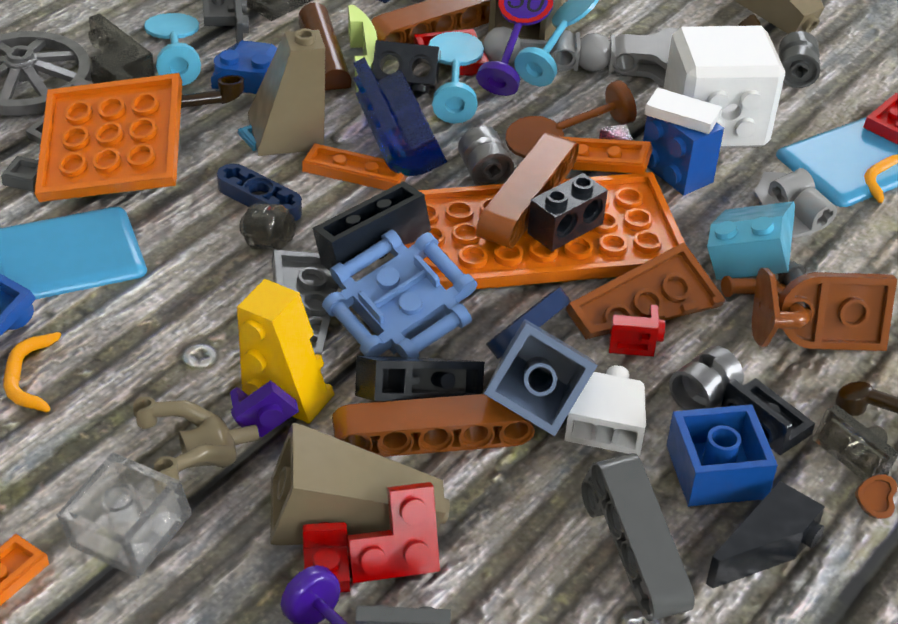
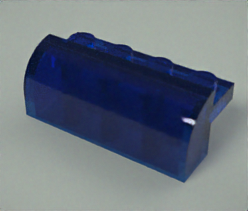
[353,57,448,176]

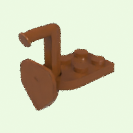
[721,268,897,351]

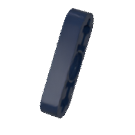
[217,164,302,223]
[486,286,571,359]

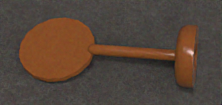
[505,80,637,158]

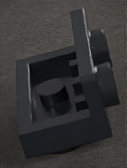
[721,378,815,455]

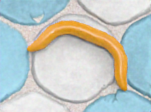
[864,154,898,203]
[3,332,61,413]

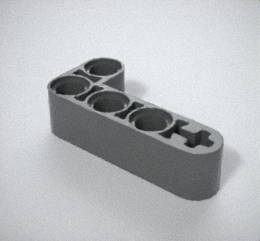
[581,453,695,622]

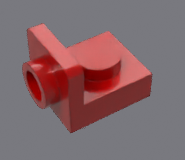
[609,304,665,357]
[302,522,350,593]

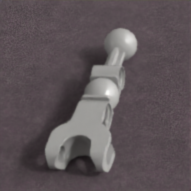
[483,26,679,87]

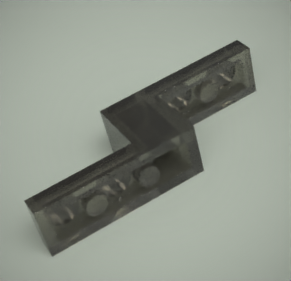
[88,13,155,84]

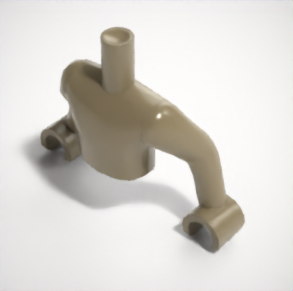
[133,396,259,491]

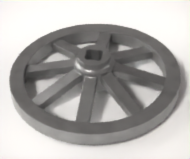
[0,31,91,116]

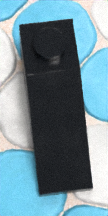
[355,356,485,401]
[706,481,825,588]

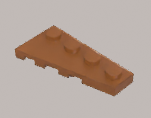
[565,242,726,340]

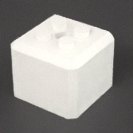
[663,26,785,148]

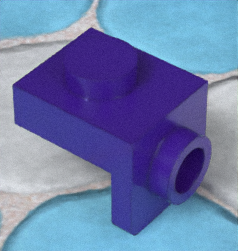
[230,380,299,437]

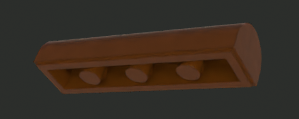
[298,3,351,91]

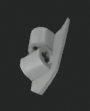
[754,168,837,238]

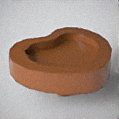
[855,474,898,519]

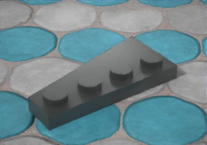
[272,250,339,356]

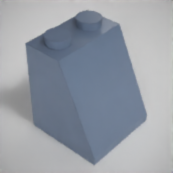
[484,319,598,436]

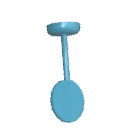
[514,0,599,87]
[144,13,201,86]
[428,32,484,124]

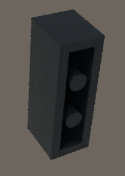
[312,181,431,270]

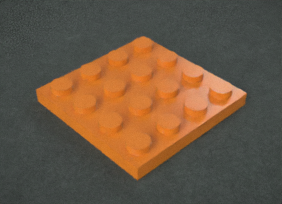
[34,73,182,202]

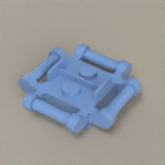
[322,229,477,358]

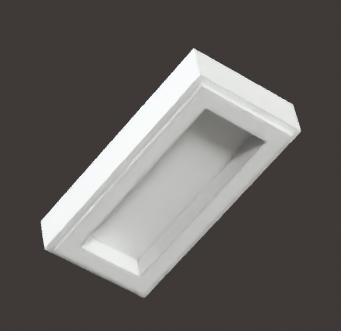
[644,88,722,134]

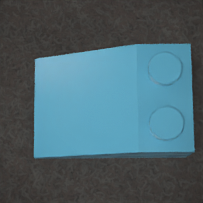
[707,201,795,280]

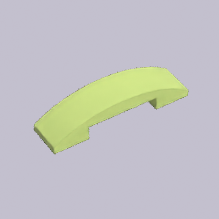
[348,5,377,100]

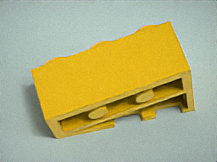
[237,279,335,424]

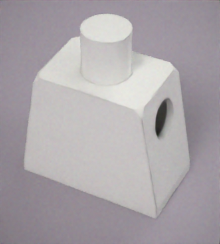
[564,365,646,456]

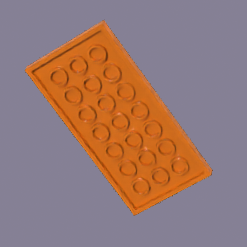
[405,172,685,290]

